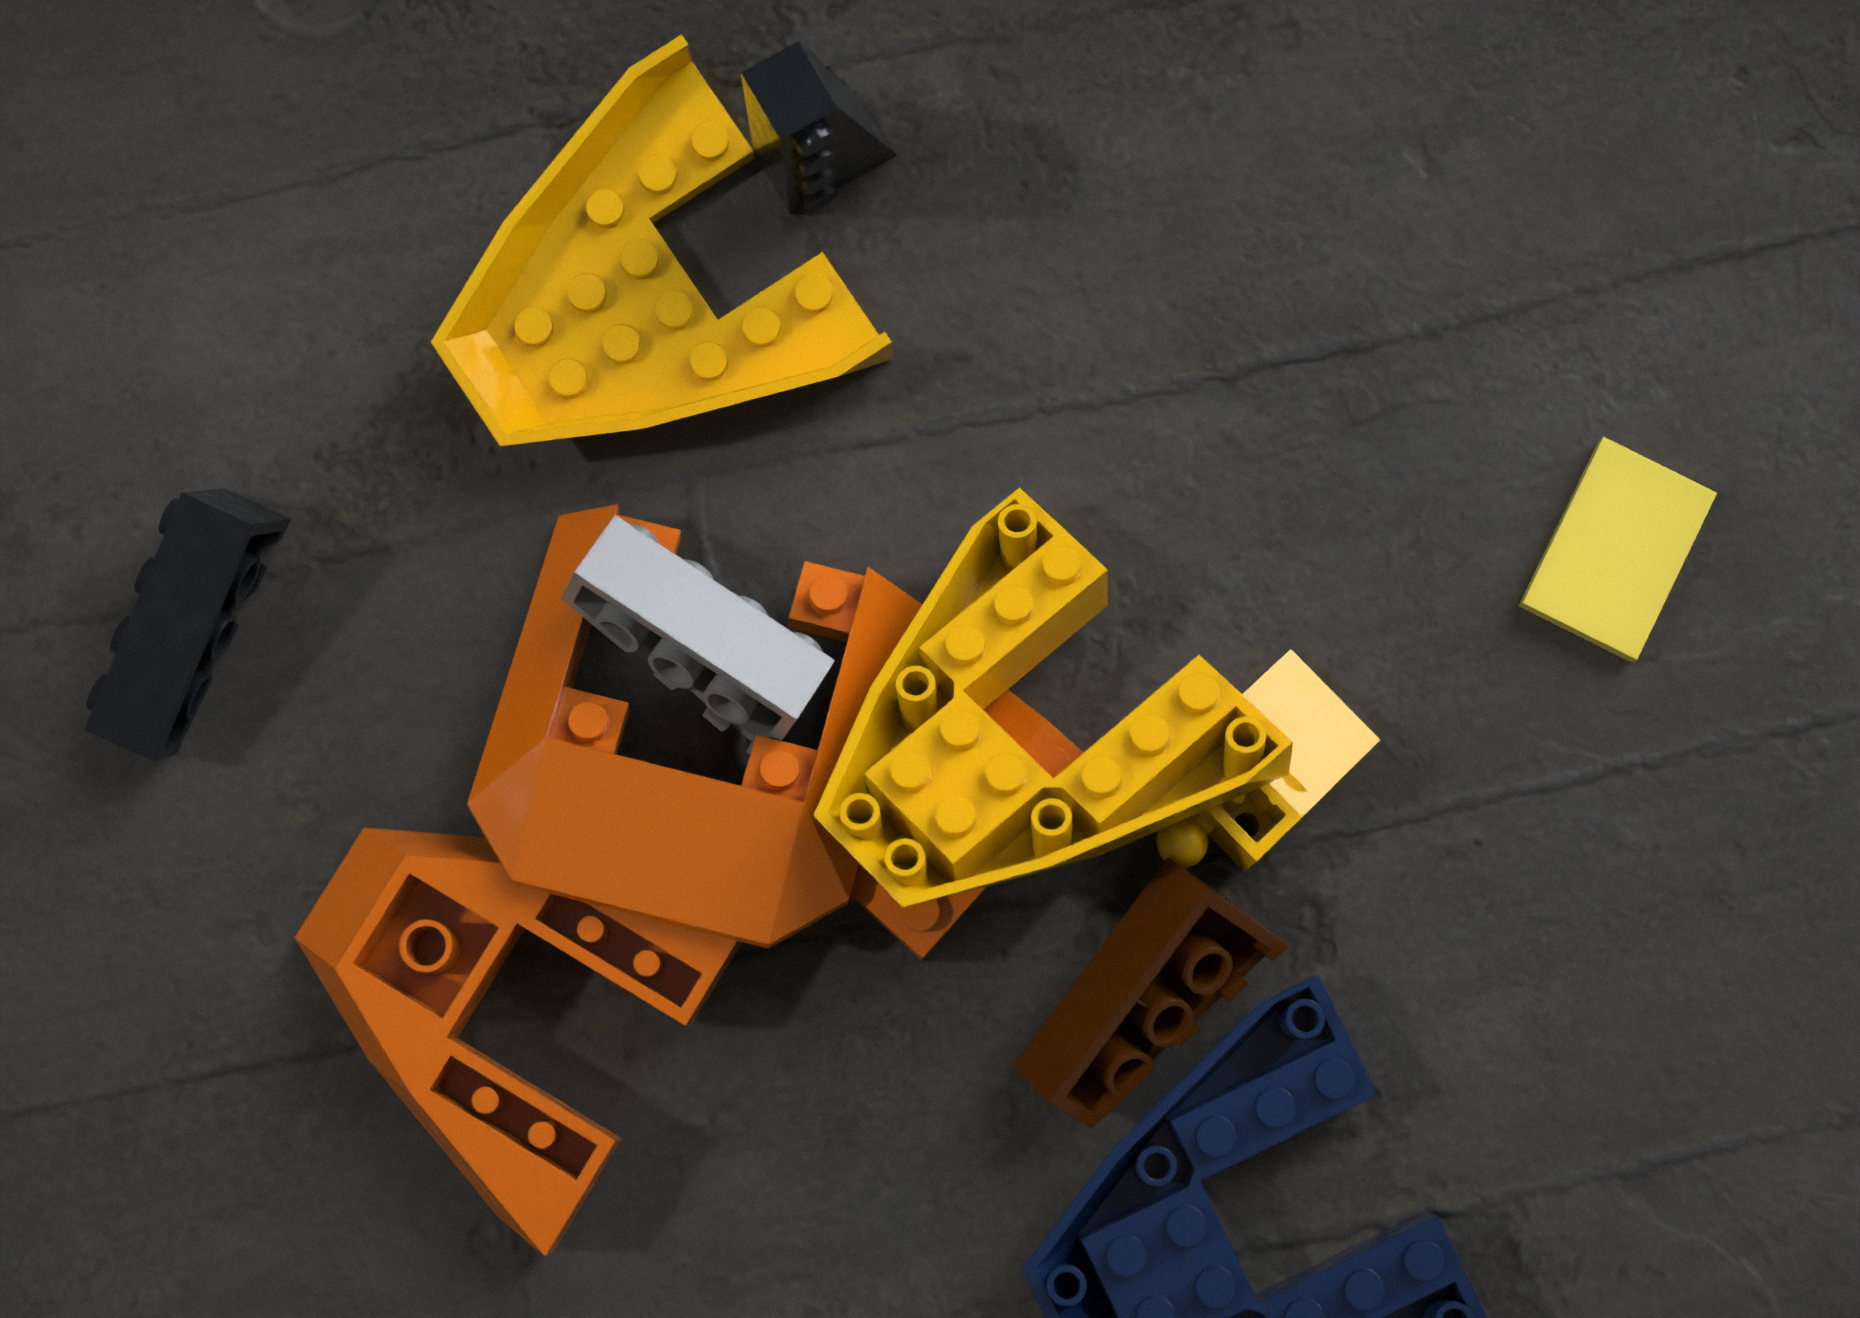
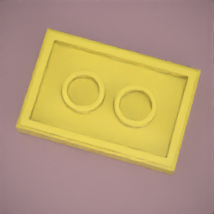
[1518,437,1717,663]

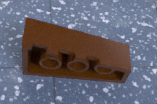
[1012,857,1289,1129]

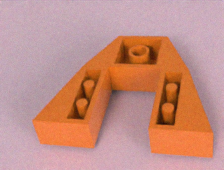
[294,827,742,1256]

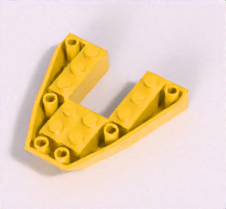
[813,487,1293,907]

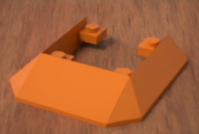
[467,504,922,949]

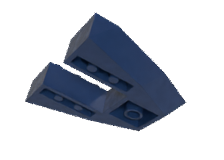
[1022,975,1488,1318]

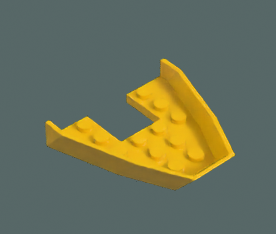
[431,34,892,446]

